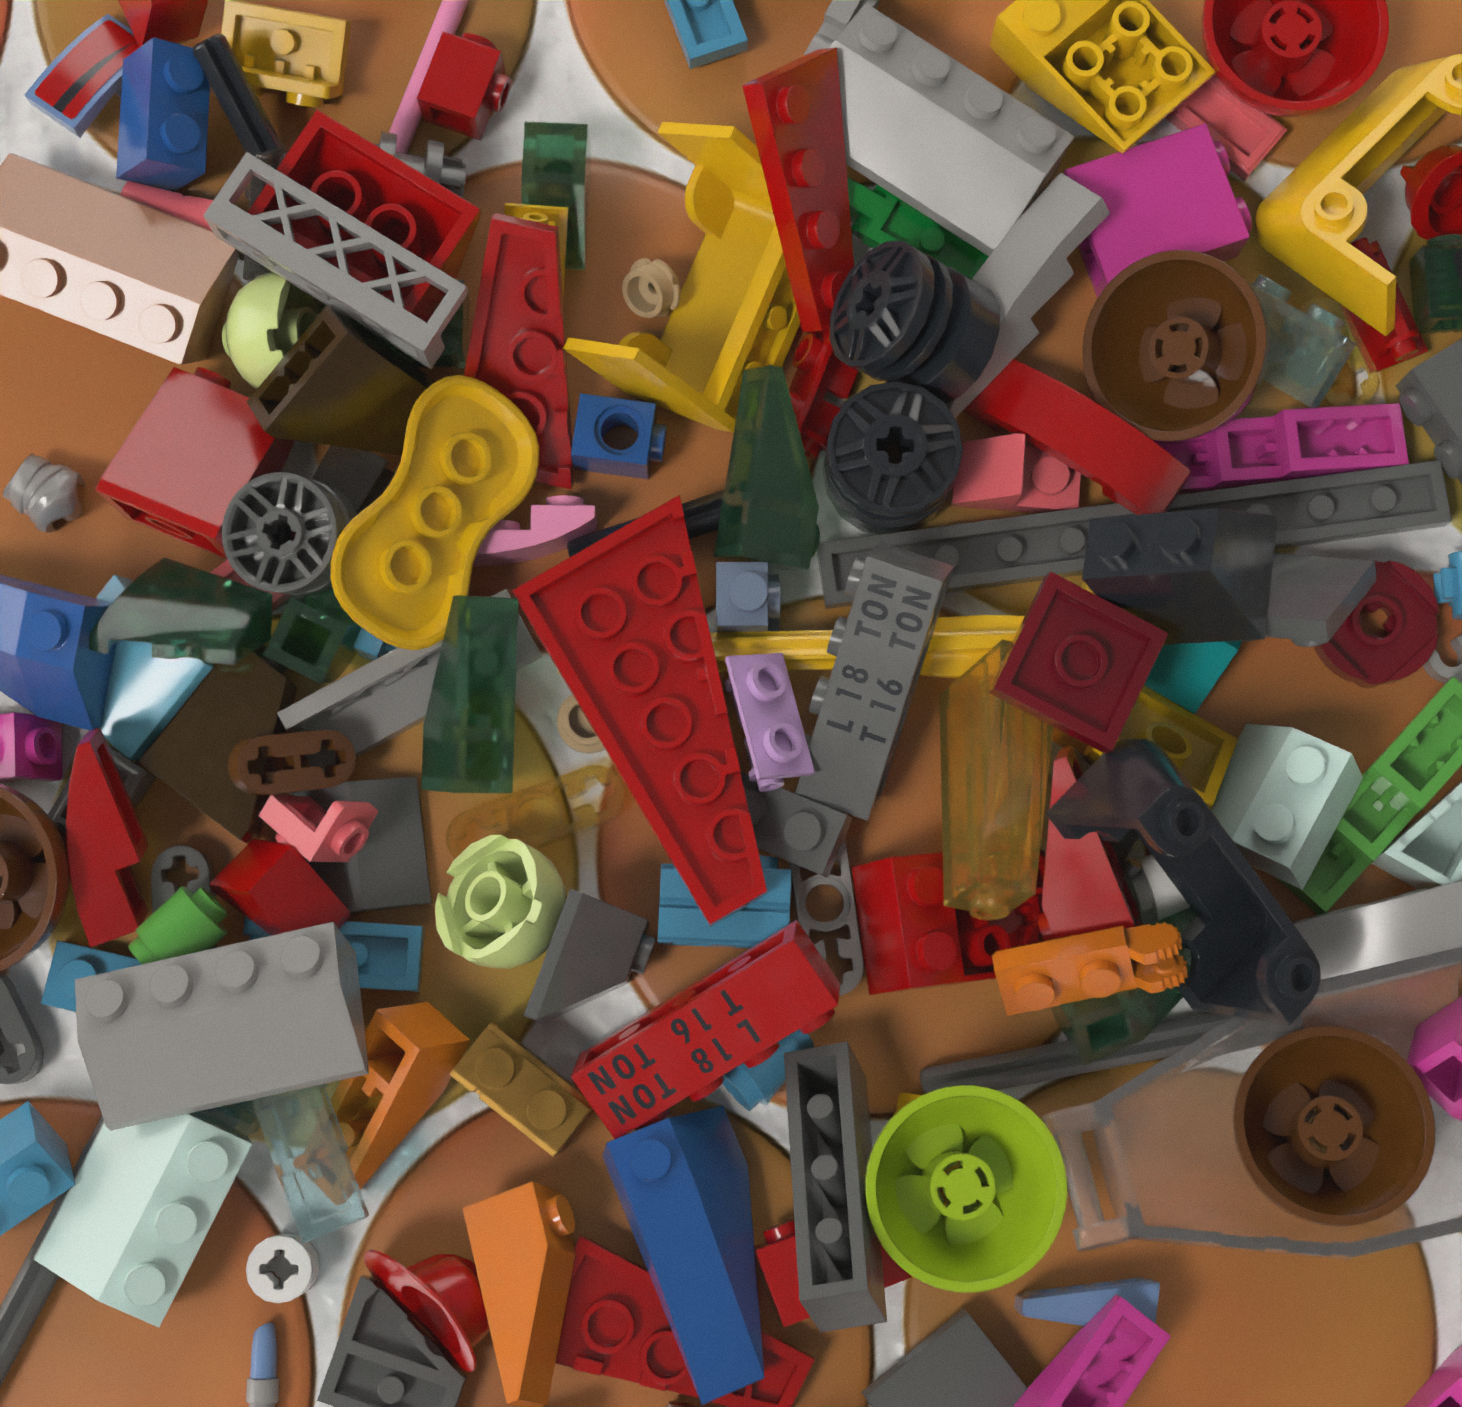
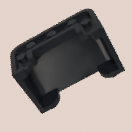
[1045,739,1321,1026]

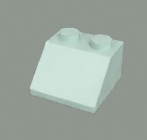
[1211,723,1363,890]

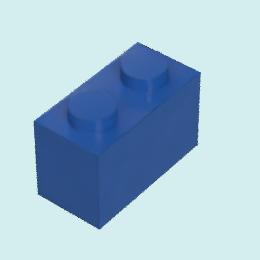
[116,37,210,192]

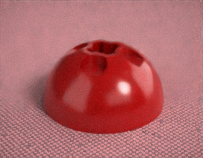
[1202,0,1389,117]

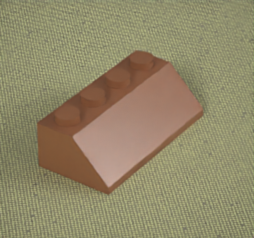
[0,153,240,365]

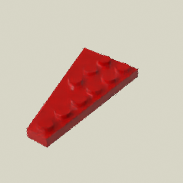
[512,495,767,927]

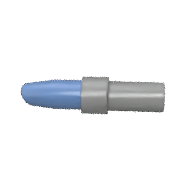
[246,1323,280,1407]

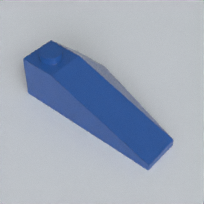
[0,574,124,730]
[602,1106,765,1405]

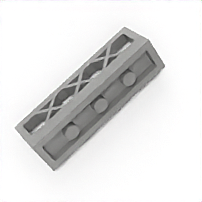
[203,152,469,369]
[277,589,542,775]

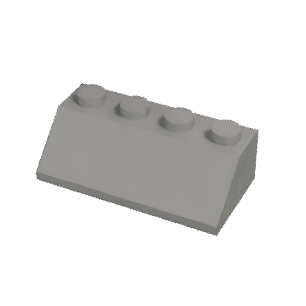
[830,3,1075,256]
[75,922,369,1131]

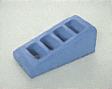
[1014,1277,1160,1326]

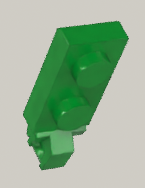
[847,177,989,279]

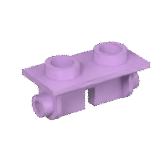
[724,653,815,792]

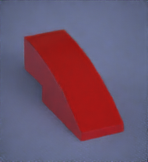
[66,727,149,948]

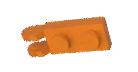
[992,922,1188,1016]

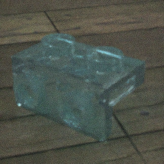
[1247,274,1356,408]

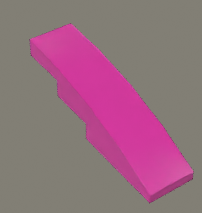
[1151,403,1409,494]
[1013,1294,1171,1407]

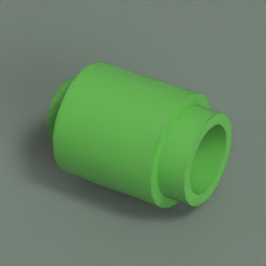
[128,886,228,964]

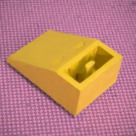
[989,0,1216,154]

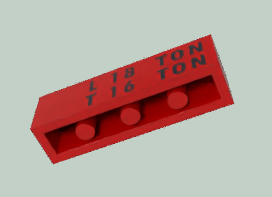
[571,920,840,1139]

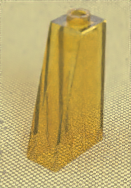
[939,639,1053,920]

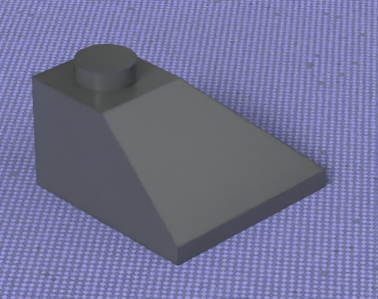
[523,889,656,1023]

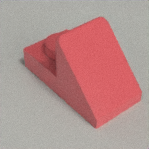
[951,433,1081,513]

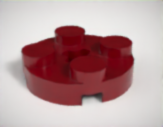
[1314,559,1439,688]

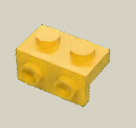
[221,0,351,108]

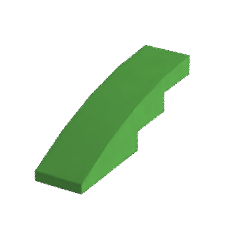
[1275,676,1462,915]

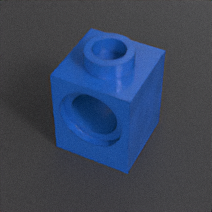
[571,393,667,480]

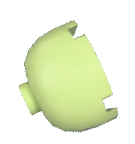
[222,272,327,389]
[435,835,566,969]

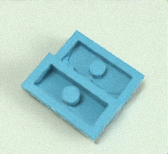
[96,575,214,761]

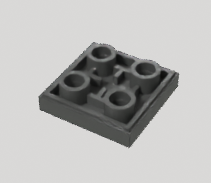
[1242,553,1377,647]

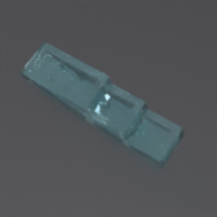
[252,1083,369,1243]

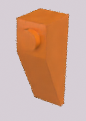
[297,1002,471,1208]
[463,1181,575,1407]

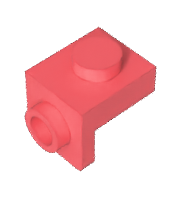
[258,794,378,862]

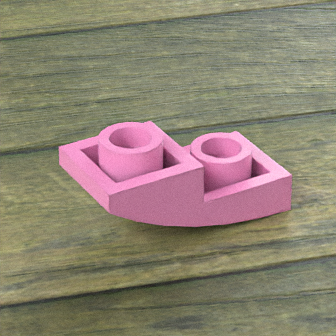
[473,495,598,567]

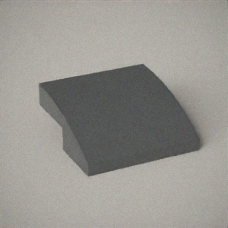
[862,1308,1027,1407]

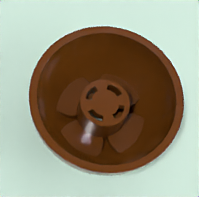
[1082,250,1270,441]
[0,784,71,971]
[1232,1026,1436,1227]

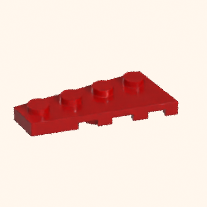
[742,47,854,332]
[464,213,575,490]
[555,1234,815,1407]

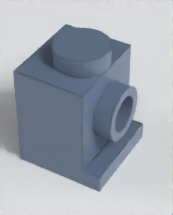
[716,562,780,632]

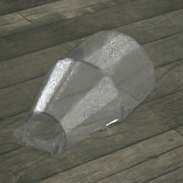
[1042,947,1462,1260]

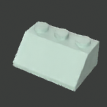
[34,1111,252,1327]

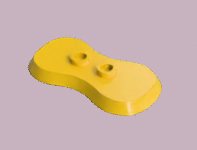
[330,375,539,650]

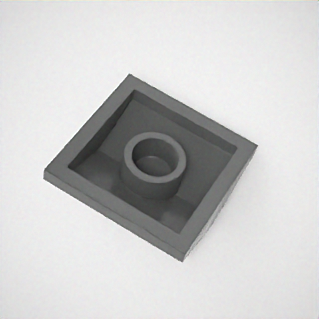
[290,777,432,915]

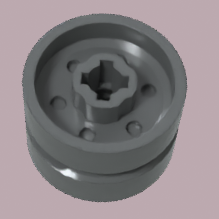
[222,472,358,596]

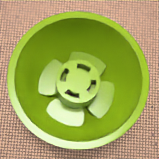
[865,1085,1067,1293]

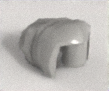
[3,453,85,533]

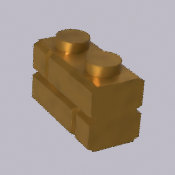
[449,1022,593,1157]

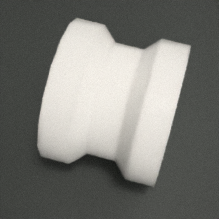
[246,1232,320,1303]

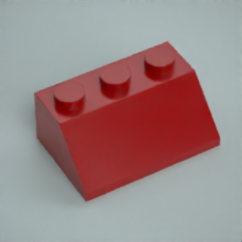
[247,109,482,323]

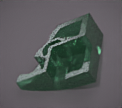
[89,557,273,665]

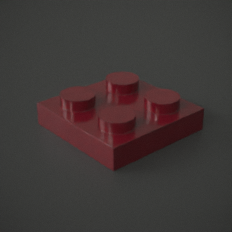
[988,571,1169,754]

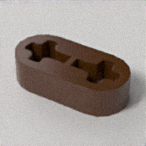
[227,729,356,795]

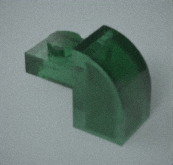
[264,589,361,684]

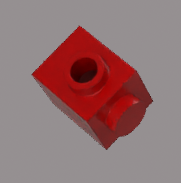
[417,31,511,141]

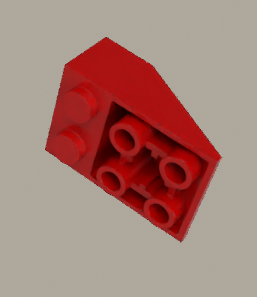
[851,844,1046,995]

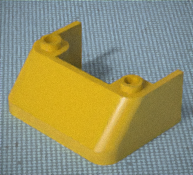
[1255,54,1462,336]
[563,122,800,434]

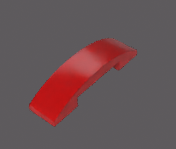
[963,359,1191,515]

